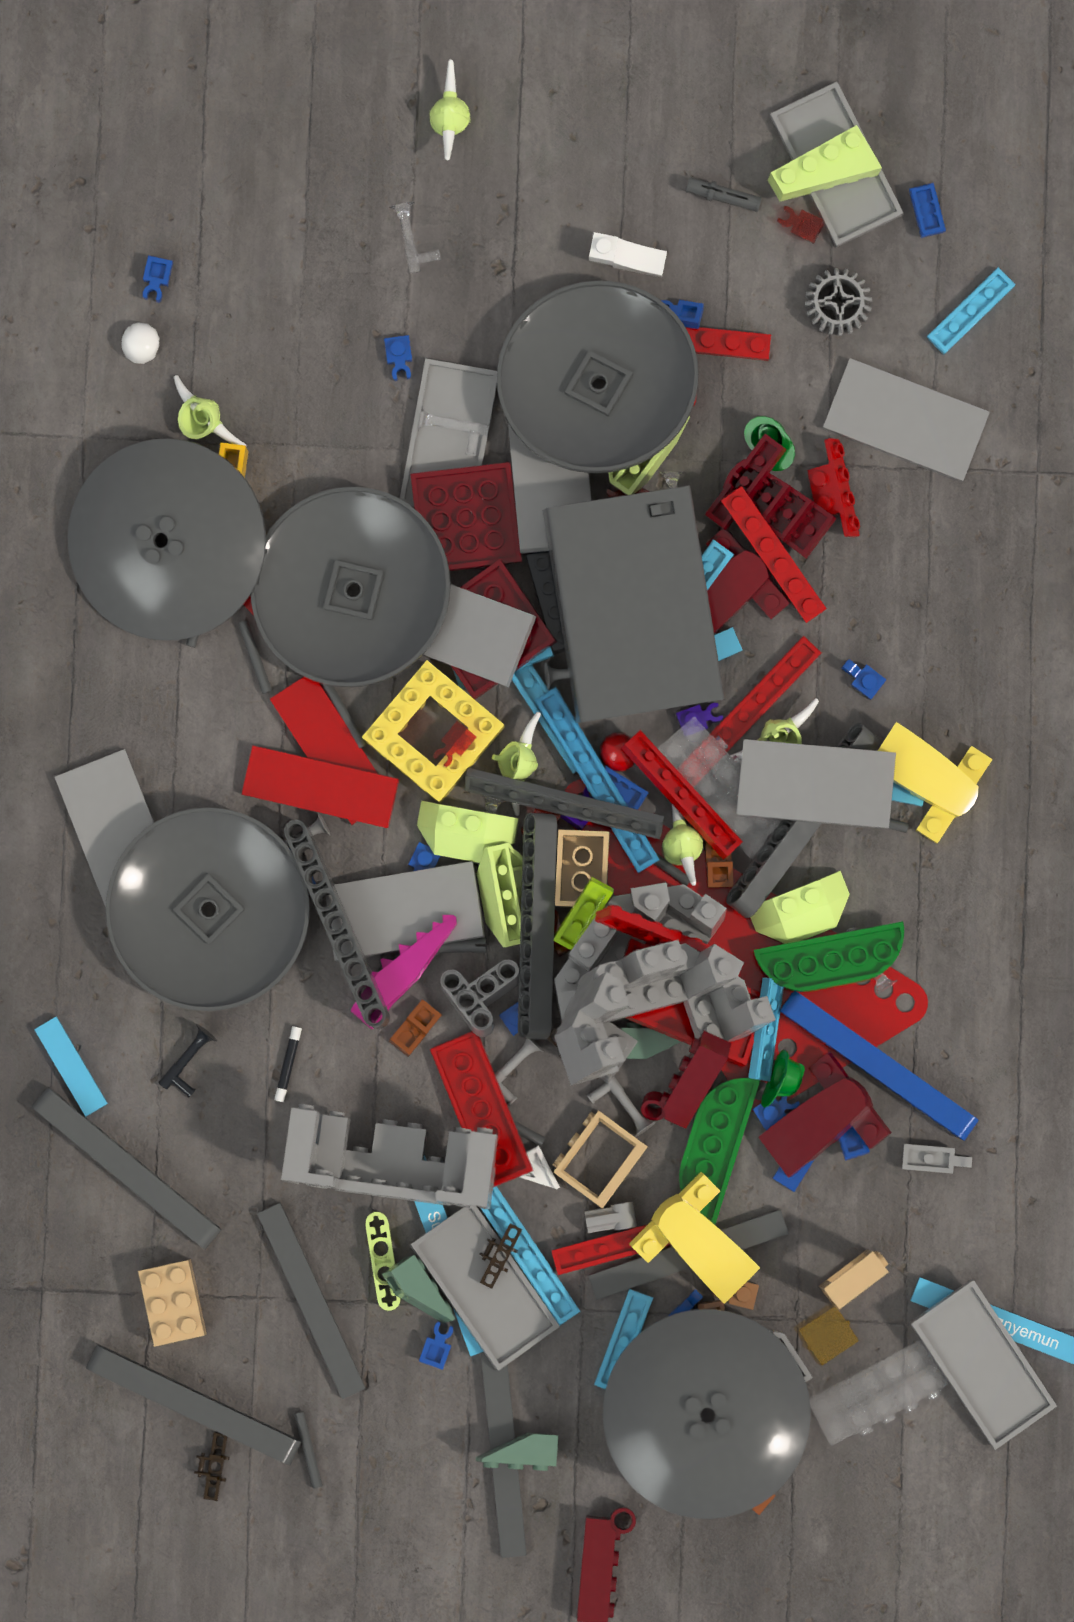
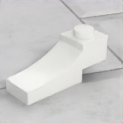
[589,232,667,277]

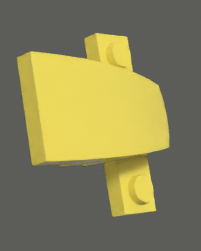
[878,722,992,844]
[629,1172,760,1304]

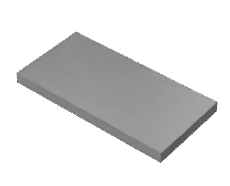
[770,82,904,248]
[400,358,497,508]
[822,358,990,482]
[508,423,591,553]
[423,584,536,688]
[736,739,896,829]
[55,749,154,907]
[326,861,485,962]
[410,1206,560,1371]
[909,1279,1057,1450]

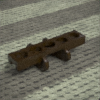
[479,1223,523,1289]
[194,1432,230,1501]

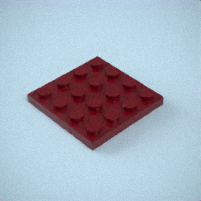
[410,462,522,571]
[451,559,557,700]

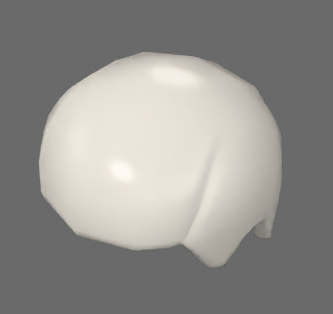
[122,322,160,364]

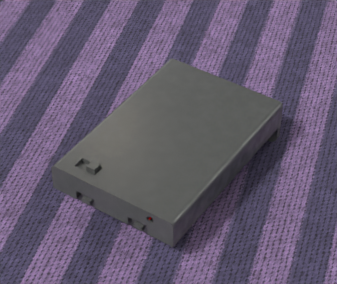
[542,486,725,723]

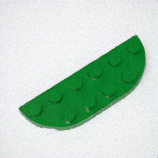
[754,921,904,992]
[679,1078,760,1224]

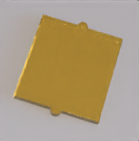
[799,1307,859,1365]

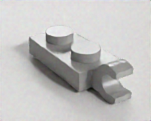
[902,1144,972,1174]

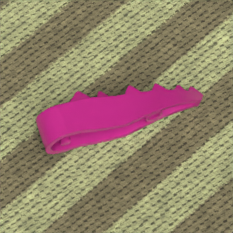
[351,915,457,1030]

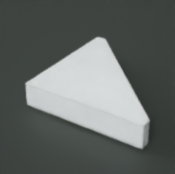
[520,1146,560,1189]

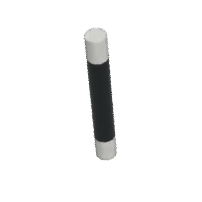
[274,1026,302,1102]

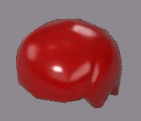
[600,732,635,772]

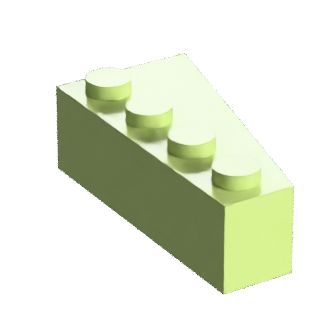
[768,125,882,202]

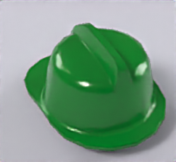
[744,416,795,471]
[761,1050,805,1108]

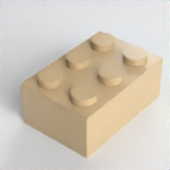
[555,830,610,909]
[138,1259,207,1347]

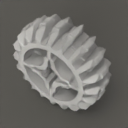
[804,268,872,336]

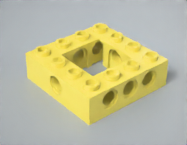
[362,660,505,804]

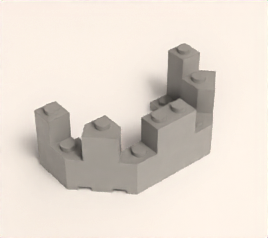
[554,882,727,1084]
[554,940,776,1085]
[281,1104,498,1209]

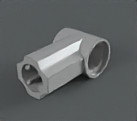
[584,1201,637,1233]

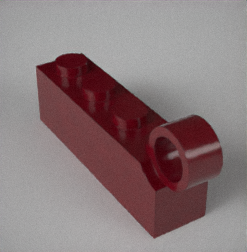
[641,1030,731,1129]
[577,1507,636,1622]

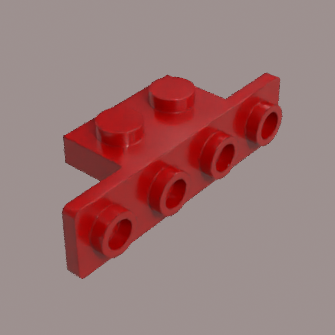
[807,438,860,537]

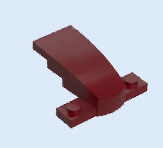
[705,434,837,559]
[706,529,791,634]
[758,1052,892,1178]

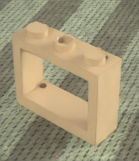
[552,1110,647,1209]
[819,1249,889,1309]

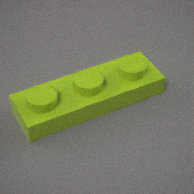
[553,877,614,950]

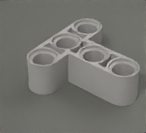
[440,960,519,1037]

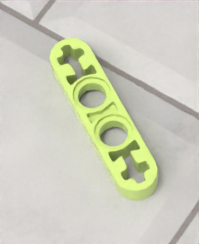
[365,1212,401,1311]

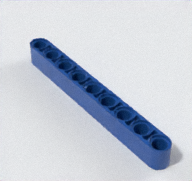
[780,991,979,1141]

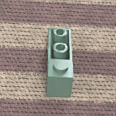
[621,1023,681,1059]
[382,1255,455,1323]
[476,1433,558,1471]

